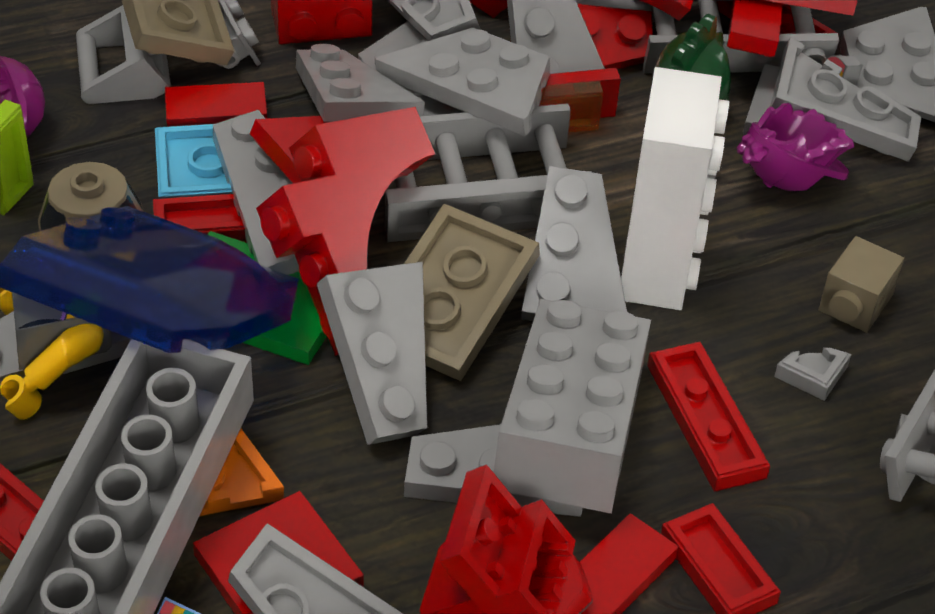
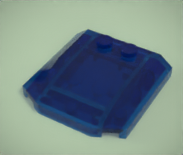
[0,206,299,353]

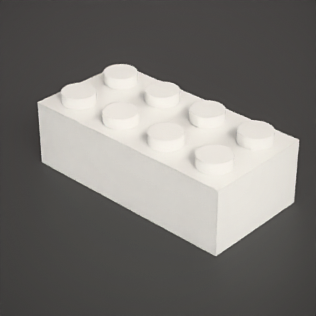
[621,67,729,310]

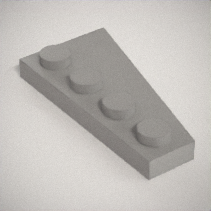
[213,110,299,285]

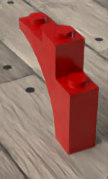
[256,107,435,356]

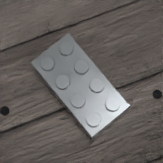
[494,299,651,514]

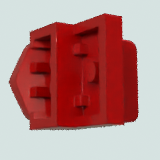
[419,464,593,614]

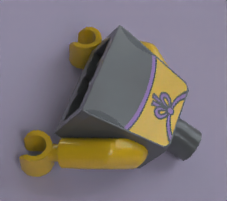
[0,247,144,420]

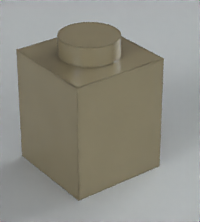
[818,236,905,333]

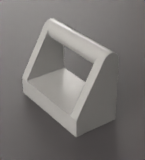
[76,5,171,104]

